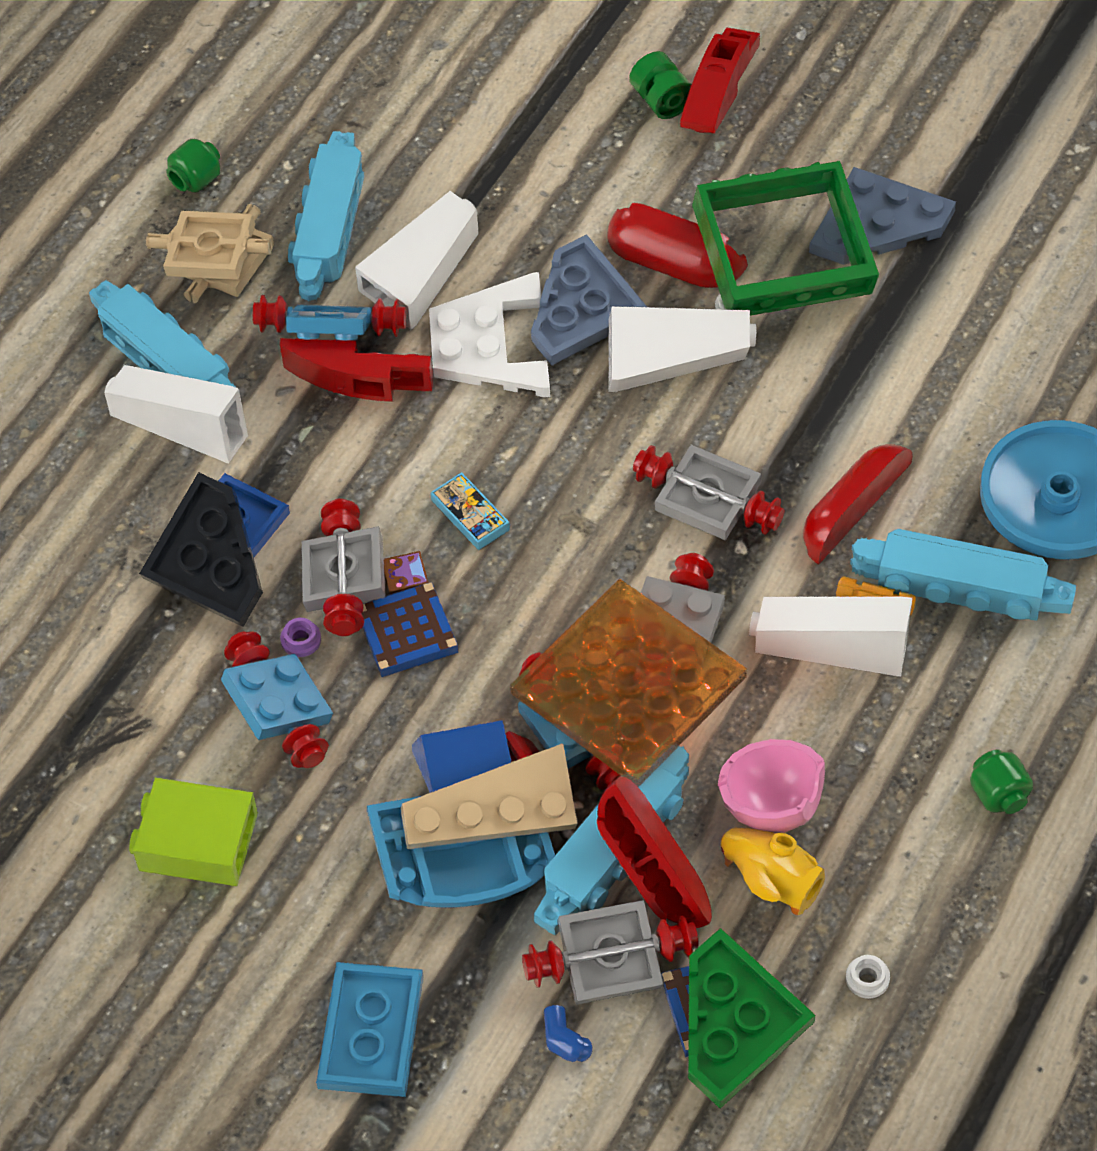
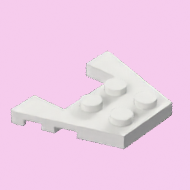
[429,272,550,397]

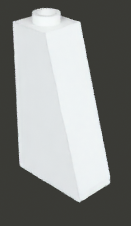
[355,191,478,330]
[609,306,756,392]
[104,365,248,464]
[749,597,912,677]

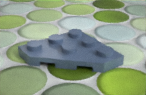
[809,167,956,265]
[531,234,647,366]

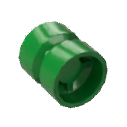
[629,51,692,119]

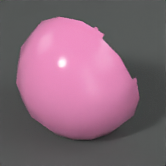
[718,739,825,833]

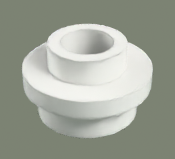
[846,955,890,999]

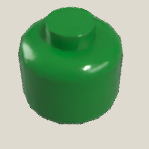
[166,139,220,193]
[970,750,1033,814]

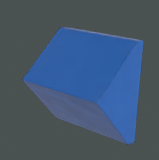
[412,720,511,793]

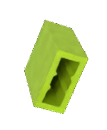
[129,777,258,886]

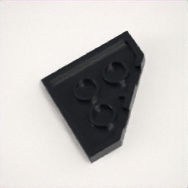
[139,472,263,627]

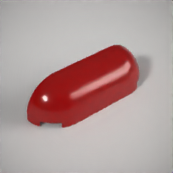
[607,203,748,288]
[803,444,913,565]
[597,777,712,928]

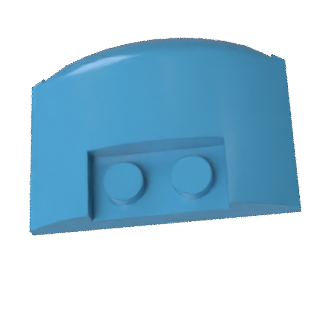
[367,796,555,908]

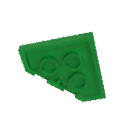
[688,928,816,1109]

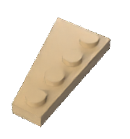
[401,743,577,849]

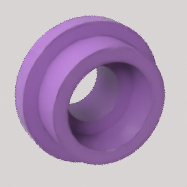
[280,618,321,657]

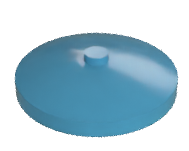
[980,420,1097,559]

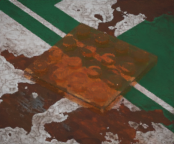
[510,578,747,787]

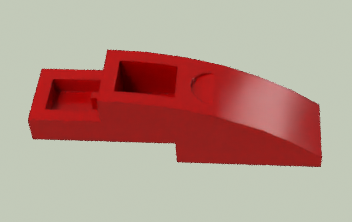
[680,27,760,134]
[279,338,433,402]

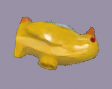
[721,827,825,915]

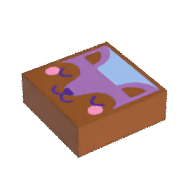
[384,551,429,595]

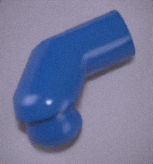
[544,1005,593,1062]

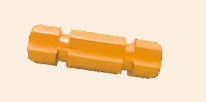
[836,576,916,617]

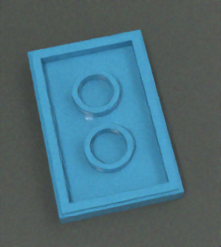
[316,962,424,1097]

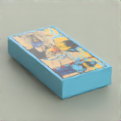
[430,472,510,550]

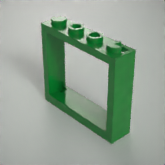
[692,161,879,316]

